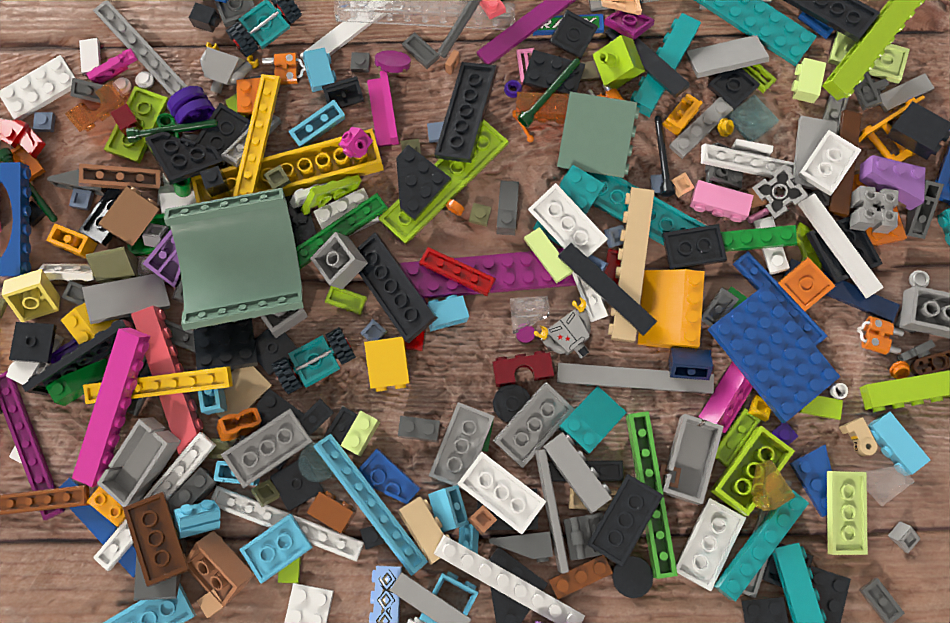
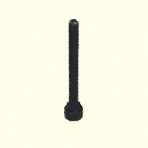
[654,115,676,197]

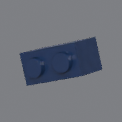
[668,347,713,380]

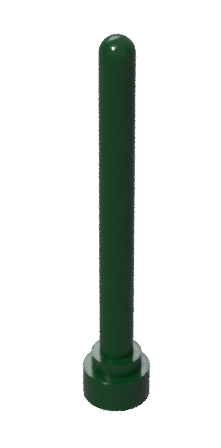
[517,58,580,128]
[126,119,218,143]
[0,148,58,222]

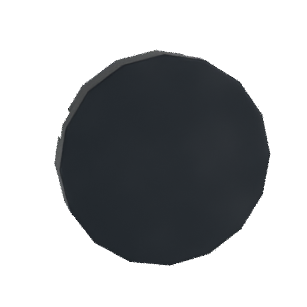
[493,384,531,423]
[612,556,653,598]

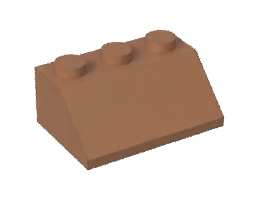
[186,531,254,608]

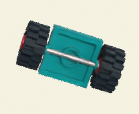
[226,0,302,57]
[272,327,356,394]

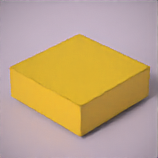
[748,395,772,422]

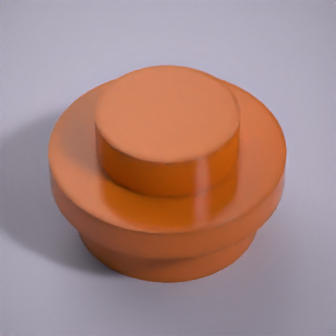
[889,361,910,379]

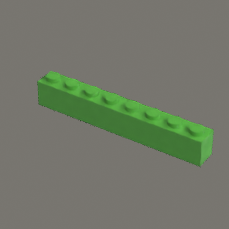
[626,411,678,579]

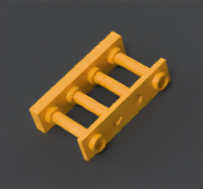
[859,95,950,162]

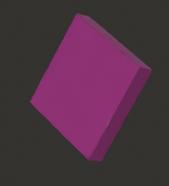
[604,10,655,40]

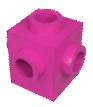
[338,127,373,158]

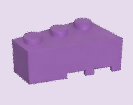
[859,155,925,211]
[143,229,181,288]

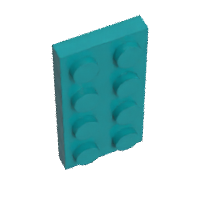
[533,165,605,248]

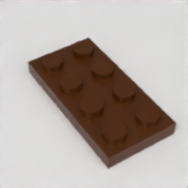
[123,492,190,587]

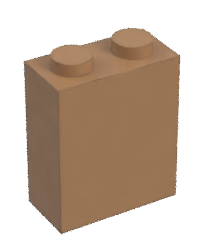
[99,186,159,247]

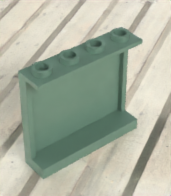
[557,92,640,178]

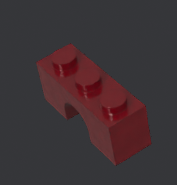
[492,350,554,387]

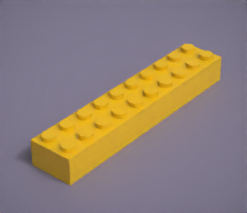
[191,129,384,203]

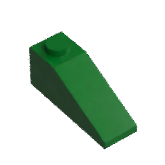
[46,359,108,406]

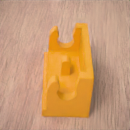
[662,94,703,136]

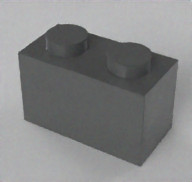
[398,416,441,443]

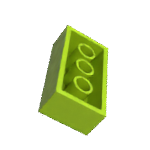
[710,426,795,516]

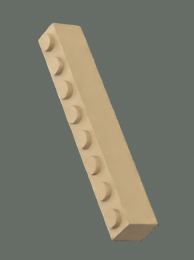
[608,187,655,343]

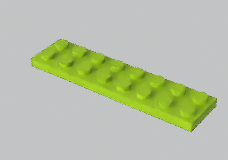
[378,119,509,245]

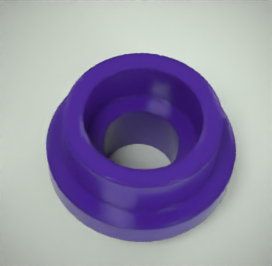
[504,80,522,98]

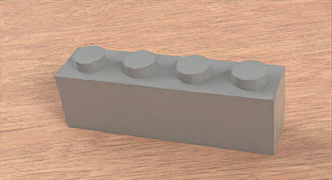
[542,432,612,514]

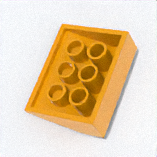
[637,269,705,349]

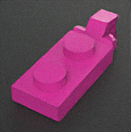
[86,48,138,84]

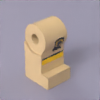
[839,417,877,456]

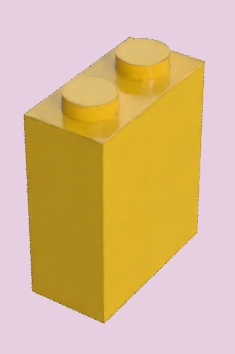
[364,337,411,392]

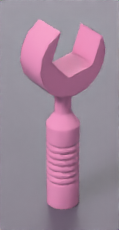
[747,195,789,224]

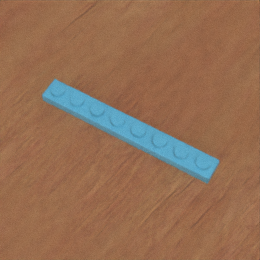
[313,434,428,576]

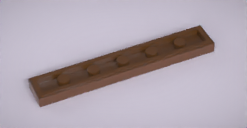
[828,110,862,217]

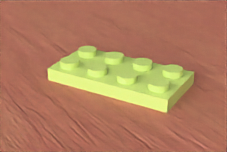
[828,31,910,84]
[827,471,868,555]

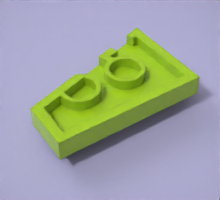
[301,175,362,215]

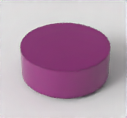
[516,324,535,344]

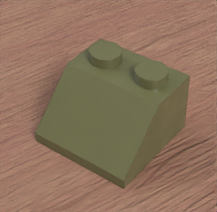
[86,247,140,284]

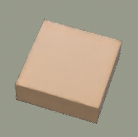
[671,172,695,198]
[197,589,223,618]

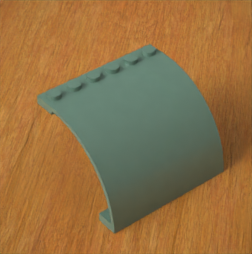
[164,188,304,331]

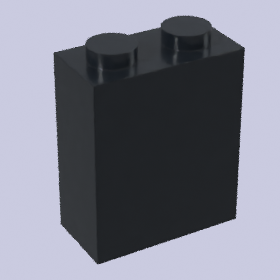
[887,101,950,160]

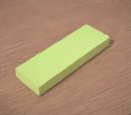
[524,227,573,283]

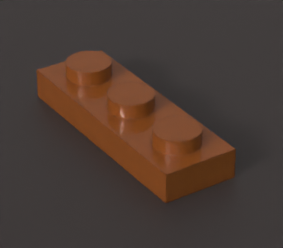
[549,555,613,599]

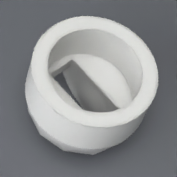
[829,383,848,399]

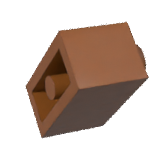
[307,491,356,534]

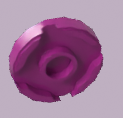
[375,50,411,73]

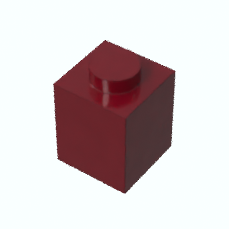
[110,103,143,137]

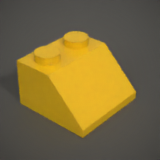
[61,303,119,345]

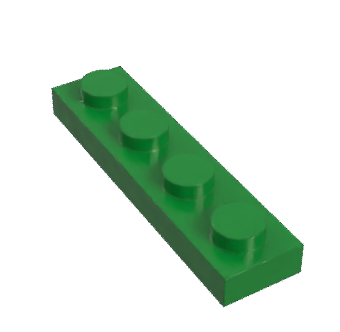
[721,225,797,252]

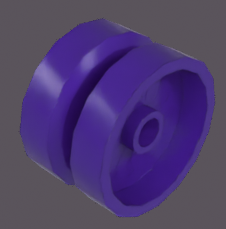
[167,86,215,132]

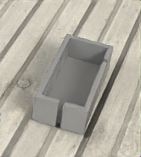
[662,414,724,505]
[97,417,181,507]

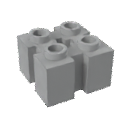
[752,165,808,219]
[850,186,899,234]

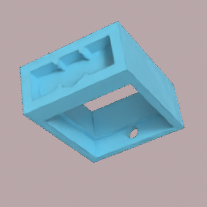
[419,571,479,623]

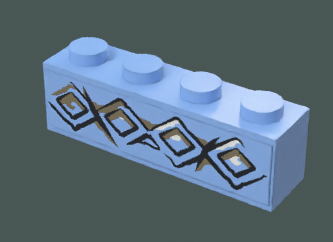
[369,565,402,623]

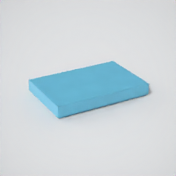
[239,514,313,584]

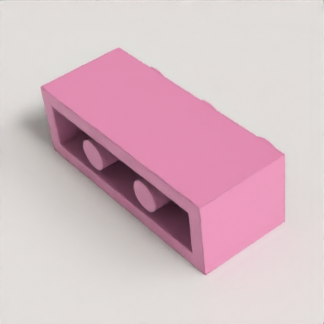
[689,180,754,222]

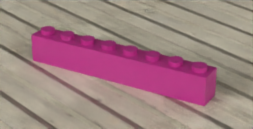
[72,328,150,487]

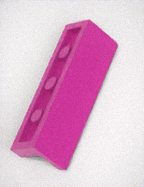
[367,71,399,147]
[699,361,753,433]

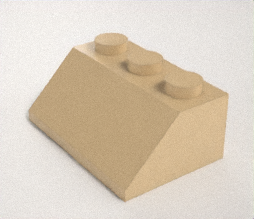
[398,497,451,565]

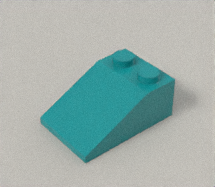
[558,386,627,455]

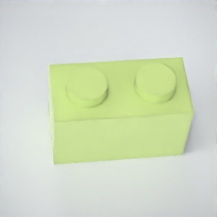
[791,58,826,104]
[340,410,380,457]

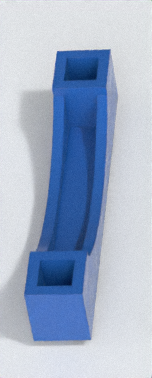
[0,162,31,278]

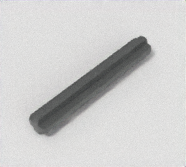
[438,0,481,58]

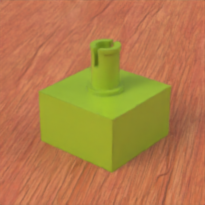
[593,35,645,89]

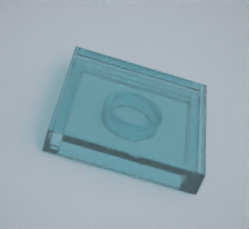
[726,95,779,142]

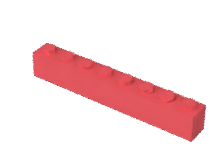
[131,305,203,456]

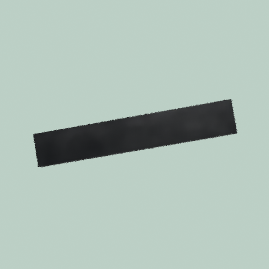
[605,28,690,98]
[558,243,657,336]

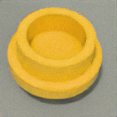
[717,118,734,137]

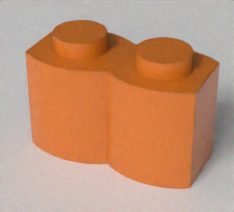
[216,408,262,441]

